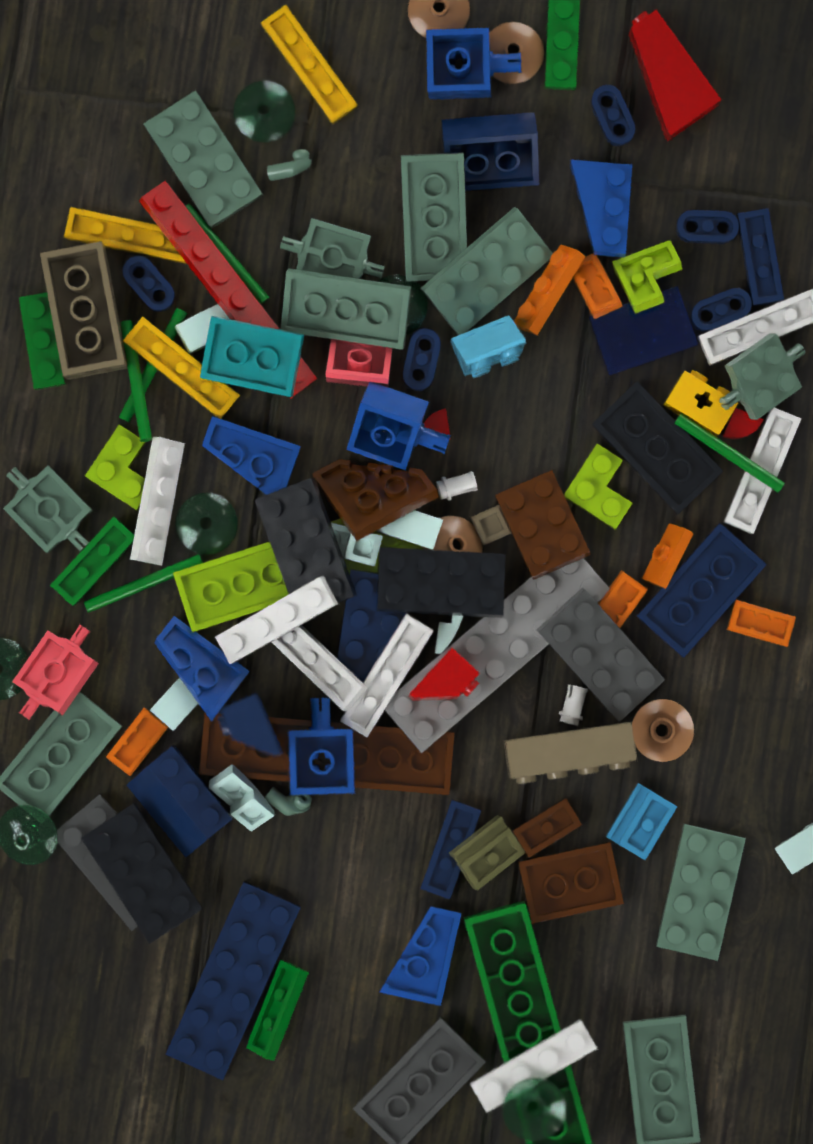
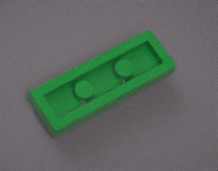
[545,0,580,90]
[19,293,66,390]
[50,516,134,607]
[246,960,309,1061]

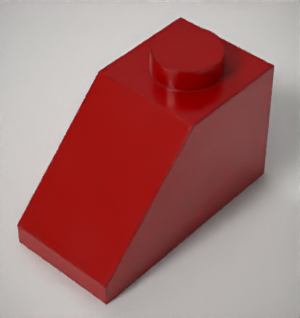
[408,648,480,701]

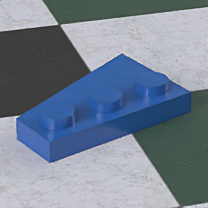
[570,160,632,258]
[202,416,301,495]
[154,616,250,721]
[379,906,461,1006]

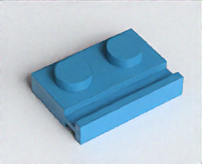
[606,783,677,860]

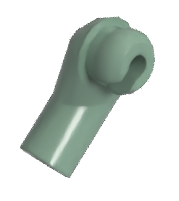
[267,149,312,181]
[265,787,312,816]

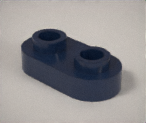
[591,85,635,146]
[676,210,739,244]
[123,256,175,312]
[691,288,752,332]
[403,329,441,391]

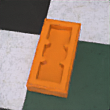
[573,253,622,320]
[642,523,693,589]
[598,570,648,628]
[726,600,796,647]
[106,707,169,776]

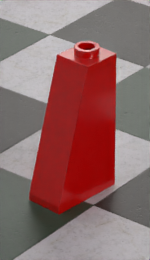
[629,9,721,141]

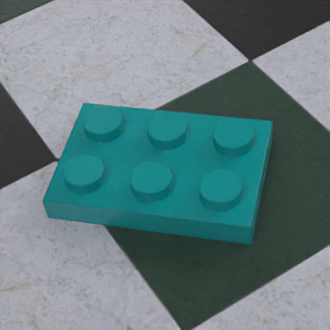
[200,316,304,397]

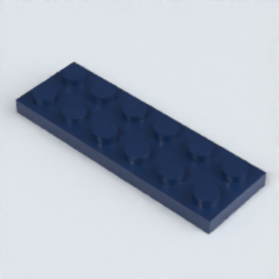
[166,881,301,1080]

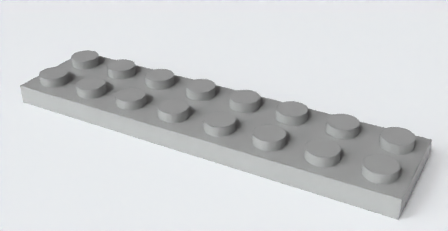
[385,558,609,753]

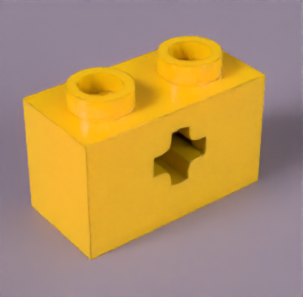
[663,370,738,437]

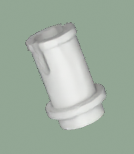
[436,471,478,501]
[558,684,588,726]

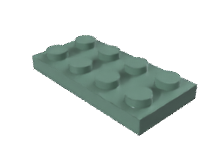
[143,90,263,229]
[401,152,467,281]
[420,207,553,335]
[281,268,411,350]
[0,692,123,824]
[656,824,746,961]
[623,1015,700,1144]

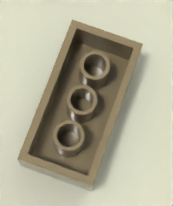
[40,241,128,380]
[503,722,637,784]

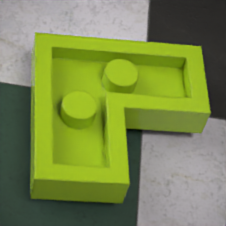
[612,240,683,314]
[85,424,146,511]
[564,444,632,530]

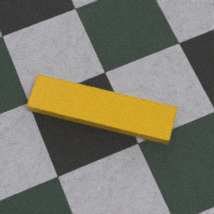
[261,5,358,124]
[64,207,186,264]
[123,316,240,419]

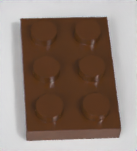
[495,470,590,580]
[518,842,624,924]

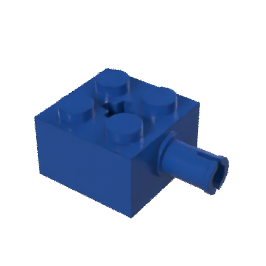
[426,28,521,100]
[346,382,451,470]
[289,698,355,795]

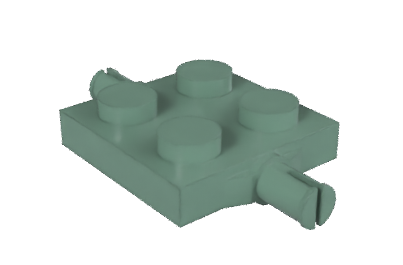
[280,218,385,279]
[719,333,805,420]
[3,465,93,554]

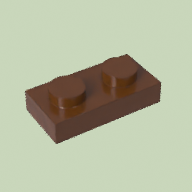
[512,798,582,857]

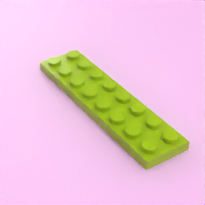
[173,510,423,632]

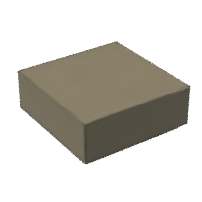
[471,505,511,546]

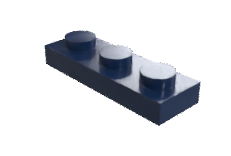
[736,208,784,306]
[420,800,481,899]

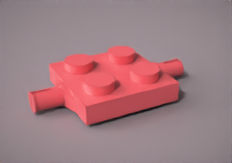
[12,624,99,720]

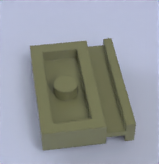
[449,815,526,891]

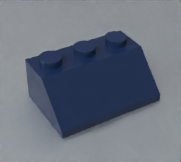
[441,112,539,191]
[217,694,284,756]
[126,745,234,858]

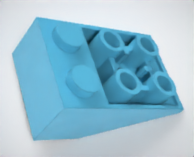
[451,315,526,378]

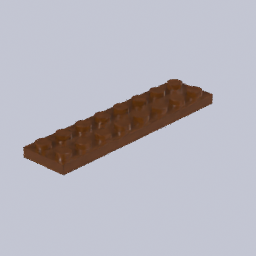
[199,712,454,795]

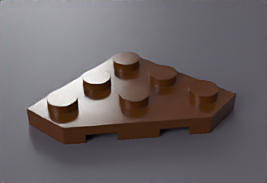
[312,459,439,541]

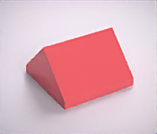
[326,339,393,387]

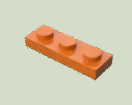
[513,244,585,335]

